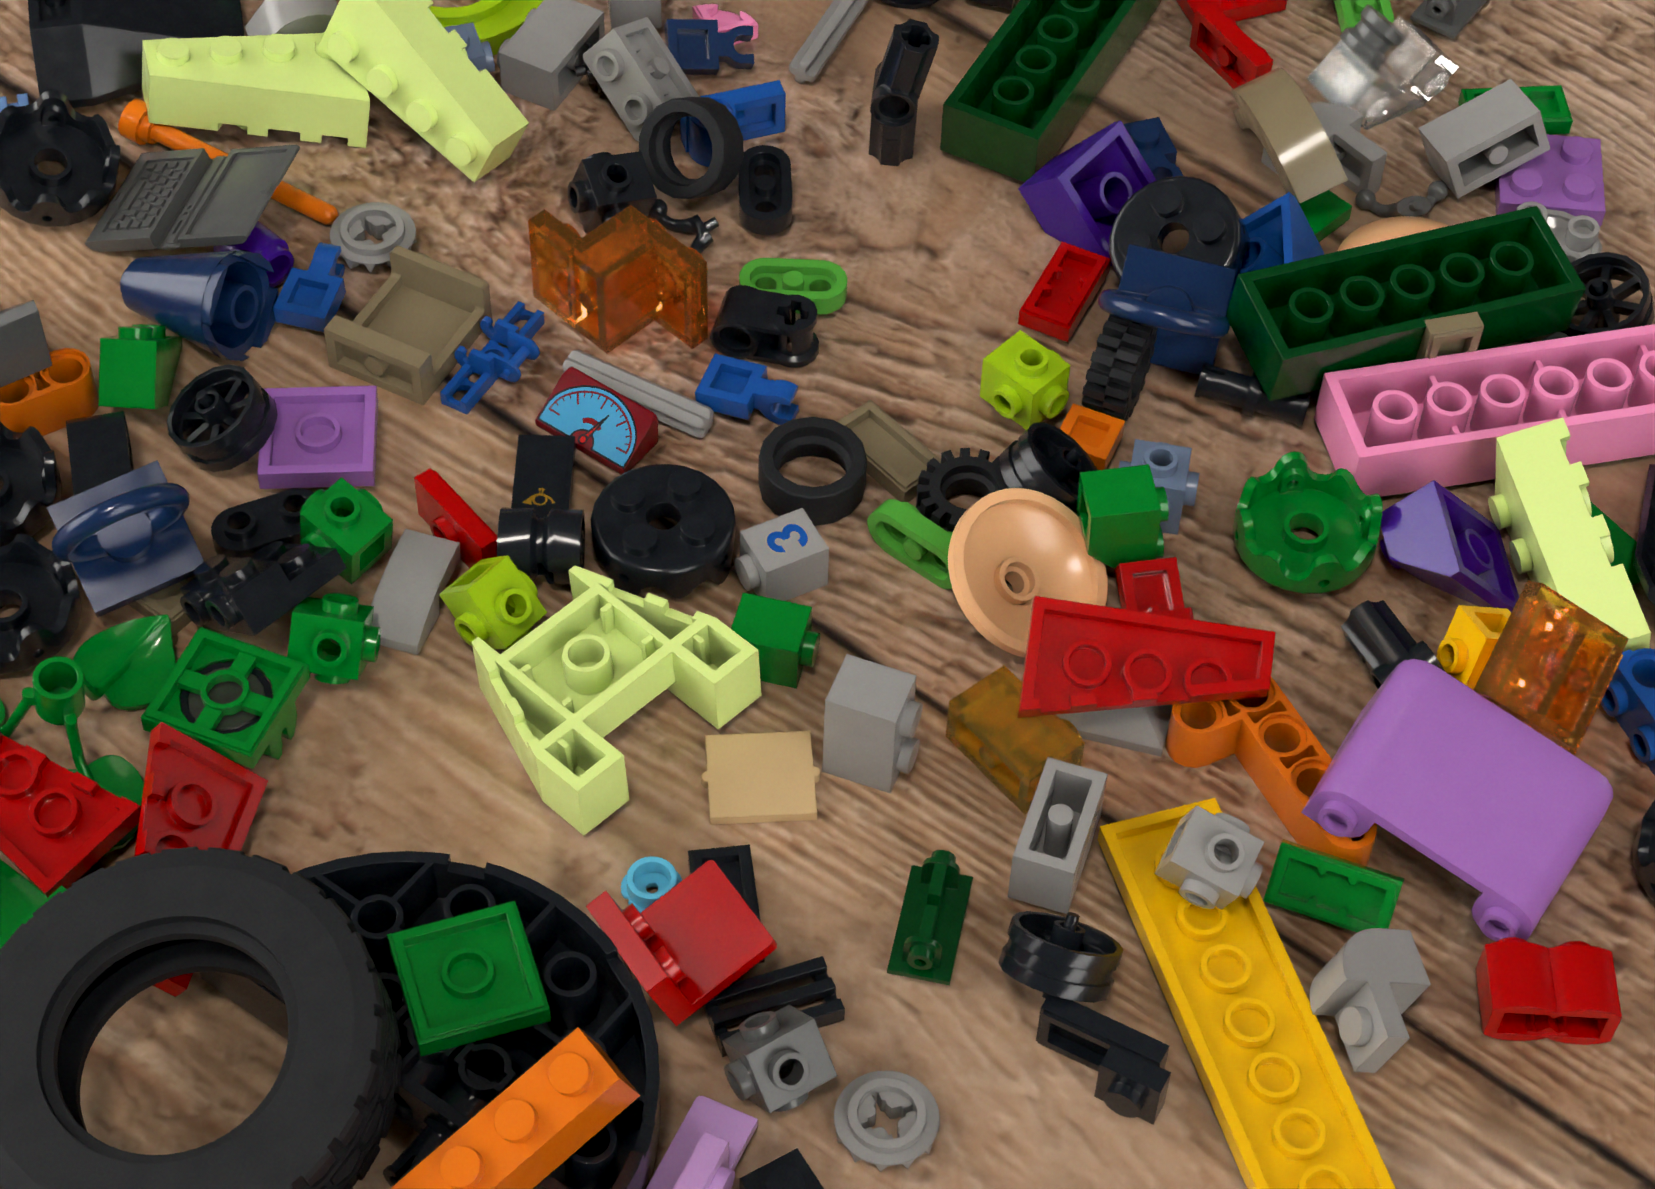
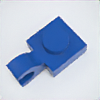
[273,242,346,332]
[695,353,799,425]

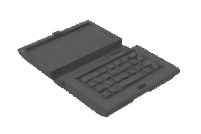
[85,145,300,252]

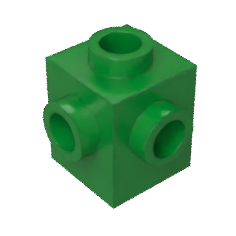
[300,477,393,585]
[287,593,382,684]

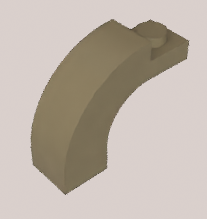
[1231,67,1348,204]

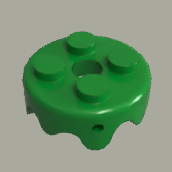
[1233,451,1383,594]

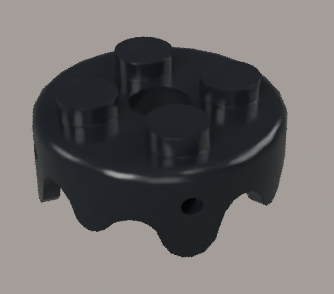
[0,90,120,227]
[1109,176,1250,286]
[0,421,62,547]
[590,464,736,599]
[0,534,82,674]

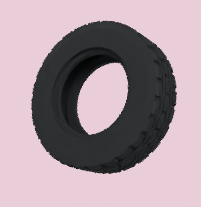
[0,847,402,1189]

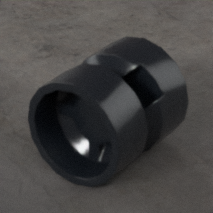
[497,507,585,585]

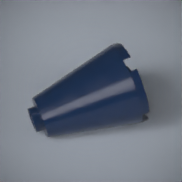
[120,250,278,361]

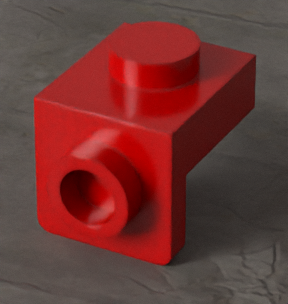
[1115,557,1194,619]

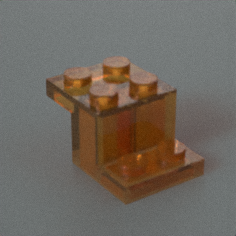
[528,205,708,354]
[1474,580,1629,756]

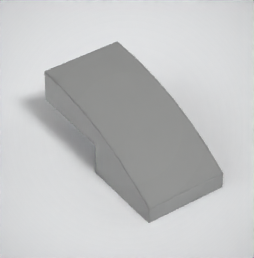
[371,529,461,655]

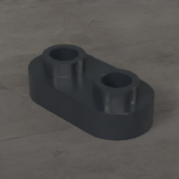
[738,145,792,235]
[211,488,314,558]

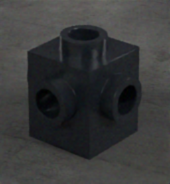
[567,151,657,233]

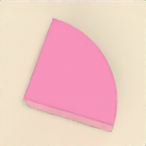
[692,4,758,45]

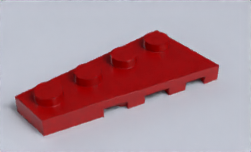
[1017,596,1276,718]
[134,722,268,997]
[0,732,141,898]

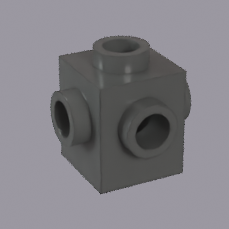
[722,1005,838,1113]

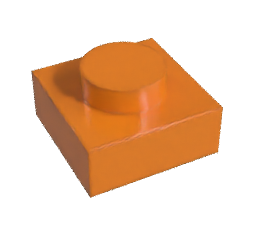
[1060,403,1125,470]

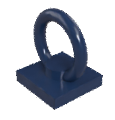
[1098,244,1238,375]
[47,460,204,618]

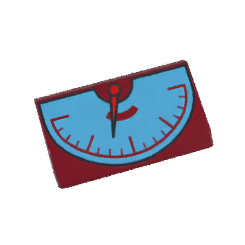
[535,366,658,475]

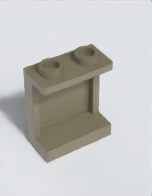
[324,246,492,406]

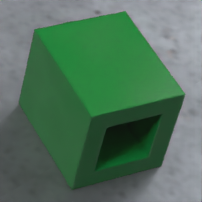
[731,592,820,689]

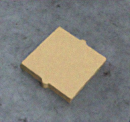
[701,731,820,825]

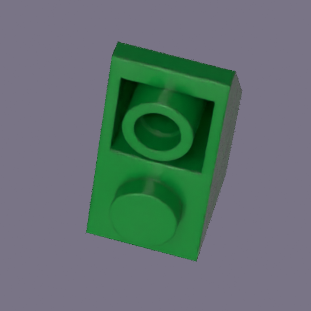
[98,324,182,409]
[1077,464,1169,569]

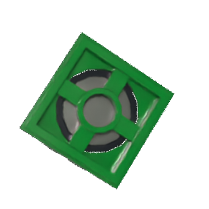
[140,627,310,769]

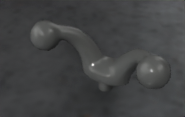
[1355,181,1448,218]

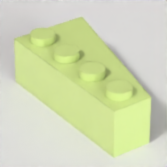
[318,0,529,182]
[142,32,370,148]
[1488,417,1651,685]

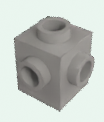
[1154,805,1264,909]

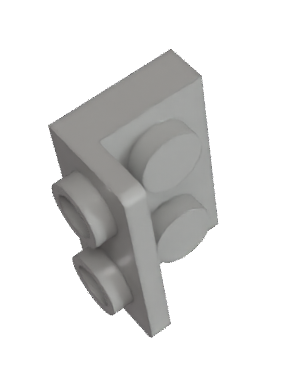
[583,17,699,141]

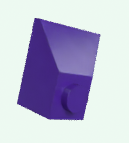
[1018,120,1157,266]
[1380,480,1525,621]

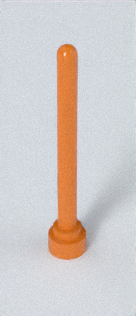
[118,98,339,225]

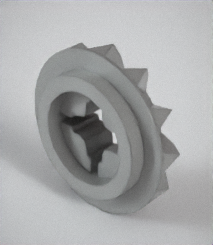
[330,202,417,273]
[834,1070,940,1172]

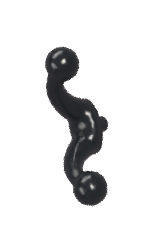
[648,199,719,271]

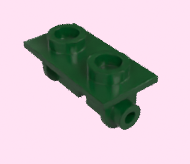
[887,850,973,986]

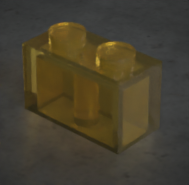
[946,665,1085,815]

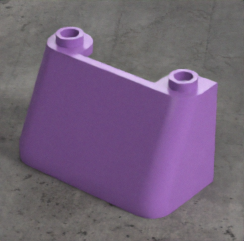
[1301,659,1614,941]

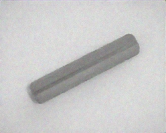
[789,0,869,84]
[562,350,714,438]

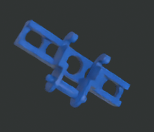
[440,301,545,415]

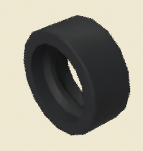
[639,97,744,199]
[758,417,867,526]

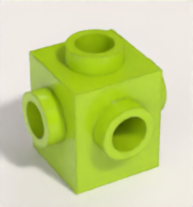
[979,330,1071,430]
[439,555,547,651]

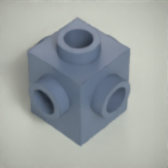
[1119,439,1200,535]

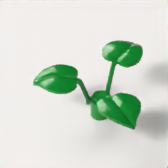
[0,614,176,851]

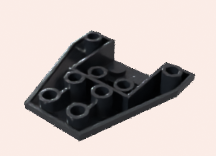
[28,0,245,109]

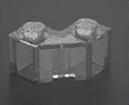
[1307,16,1458,130]

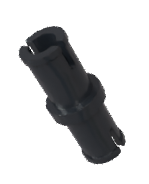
[1194,362,1312,427]

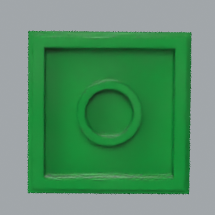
[387,901,551,1056]

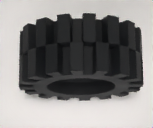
[1082,314,1157,421]
[916,448,1009,532]

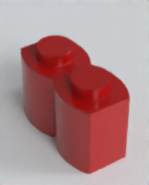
[1475,937,1622,1045]

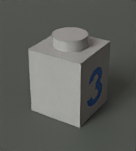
[735,508,829,601]

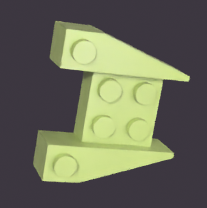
[472,566,762,836]

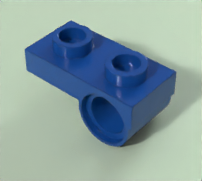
[680,80,786,167]
[1597,648,1655,776]

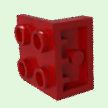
[586,860,777,1026]

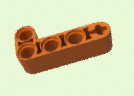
[0,348,99,436]
[1165,677,1377,866]

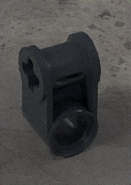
[710,285,819,368]

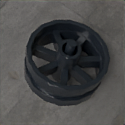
[1560,252,1654,337]
[167,364,278,472]
[999,422,1098,516]
[998,911,1124,1003]

